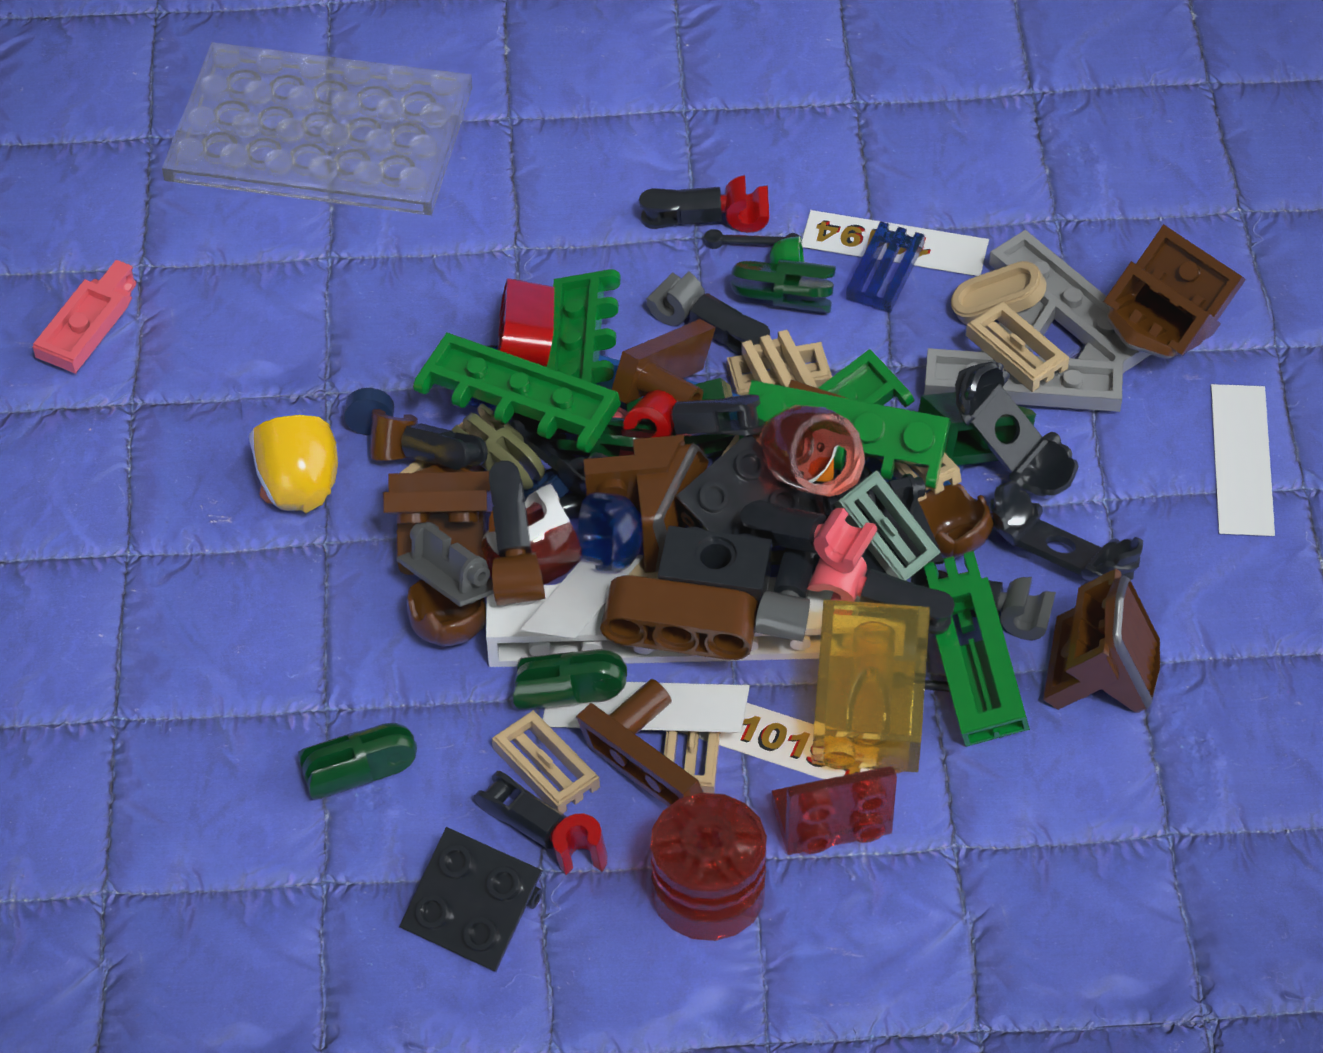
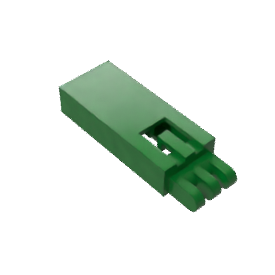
[924,550,1030,747]

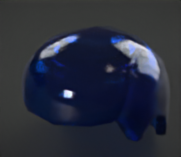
[578,493,644,572]

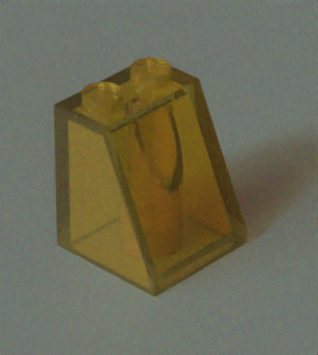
[812,599,930,774]

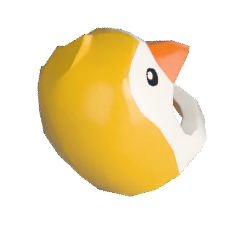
[249,415,338,513]

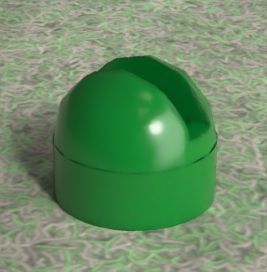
[769,236,804,264]

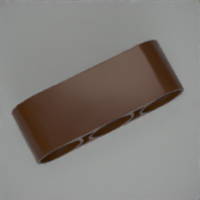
[600,575,759,660]

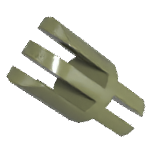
[451,404,545,490]

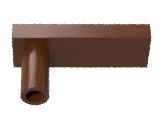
[612,319,716,404]
[576,679,710,826]

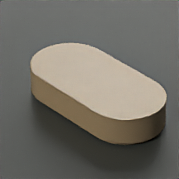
[951,261,1047,325]

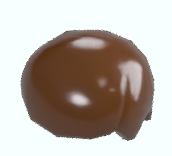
[919,484,993,558]
[407,579,487,646]

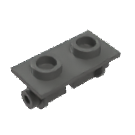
[397,522,494,607]

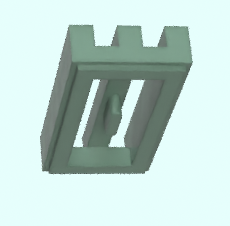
[834,470,940,581]

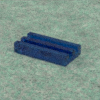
[846,221,925,313]

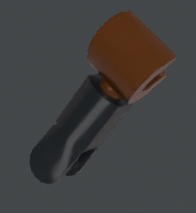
[370,409,488,470]
[489,460,545,606]

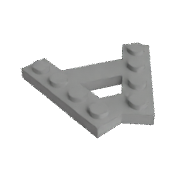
[924,230,1150,412]

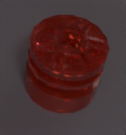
[650,793,767,941]

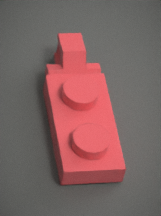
[32,260,136,374]

